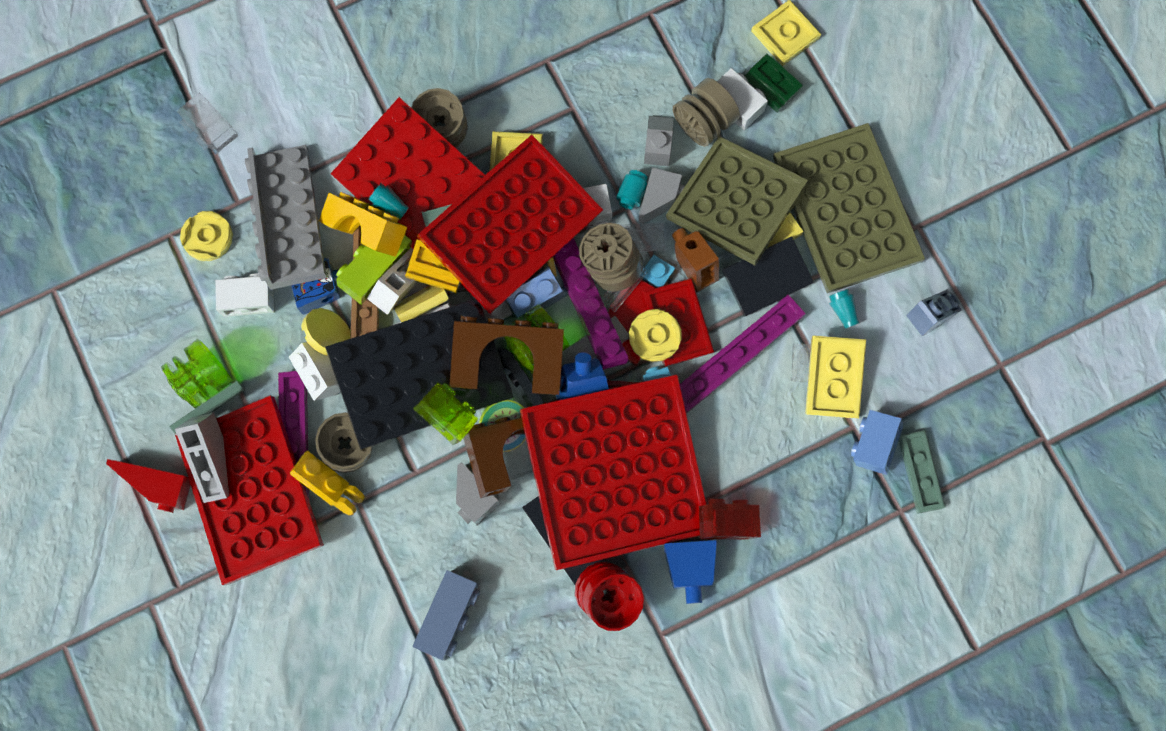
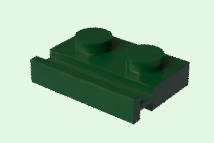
[744,53,803,113]

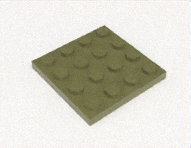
[666,136,808,265]

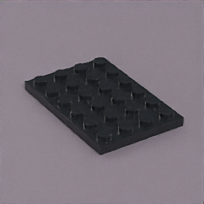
[325,299,514,450]

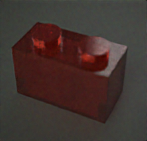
[699,499,761,540]

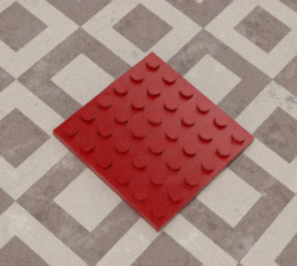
[520,375,712,570]

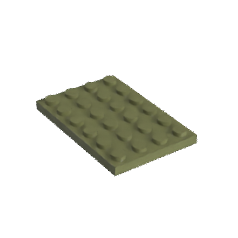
[773,123,925,294]

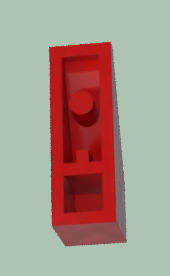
[106,459,191,513]

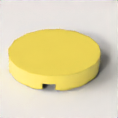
[180,211,233,261]
[301,308,351,356]
[629,309,681,362]

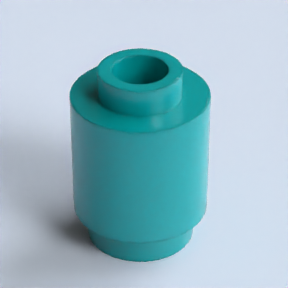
[616,170,648,210]

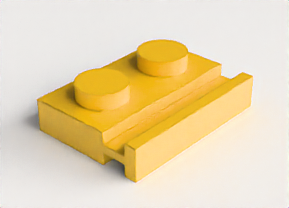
[405,240,459,293]

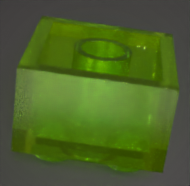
[413,382,478,445]

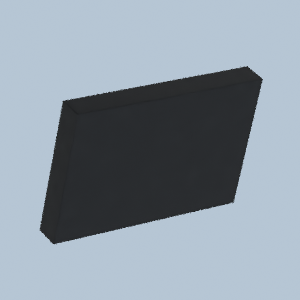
[722,236,814,317]

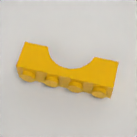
[318,192,407,257]

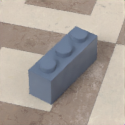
[412,570,481,661]

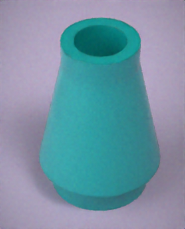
[369,183,409,219]
[829,289,859,329]

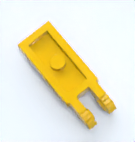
[290,451,365,516]

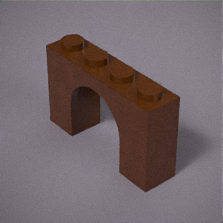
[450,316,564,395]
[463,415,525,499]

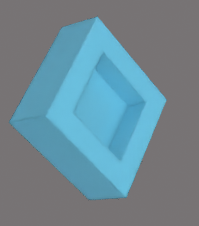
[639,255,675,288]
[642,366,671,382]

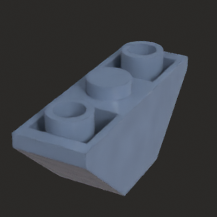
[906,290,962,336]

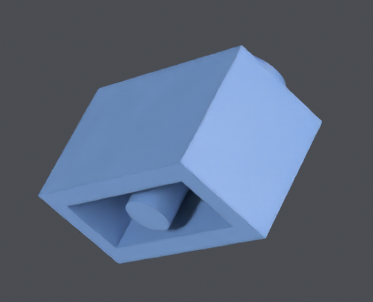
[507,263,563,318]
[851,410,903,475]

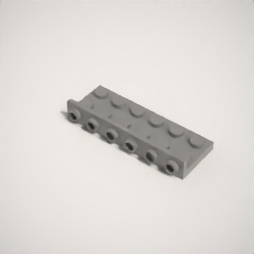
[245,145,327,290]

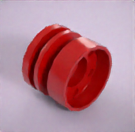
[575,562,644,631]

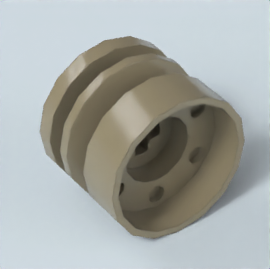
[672,78,740,147]
[411,88,468,148]
[579,223,643,292]
[315,412,373,473]

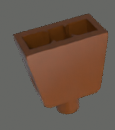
[672,228,719,292]

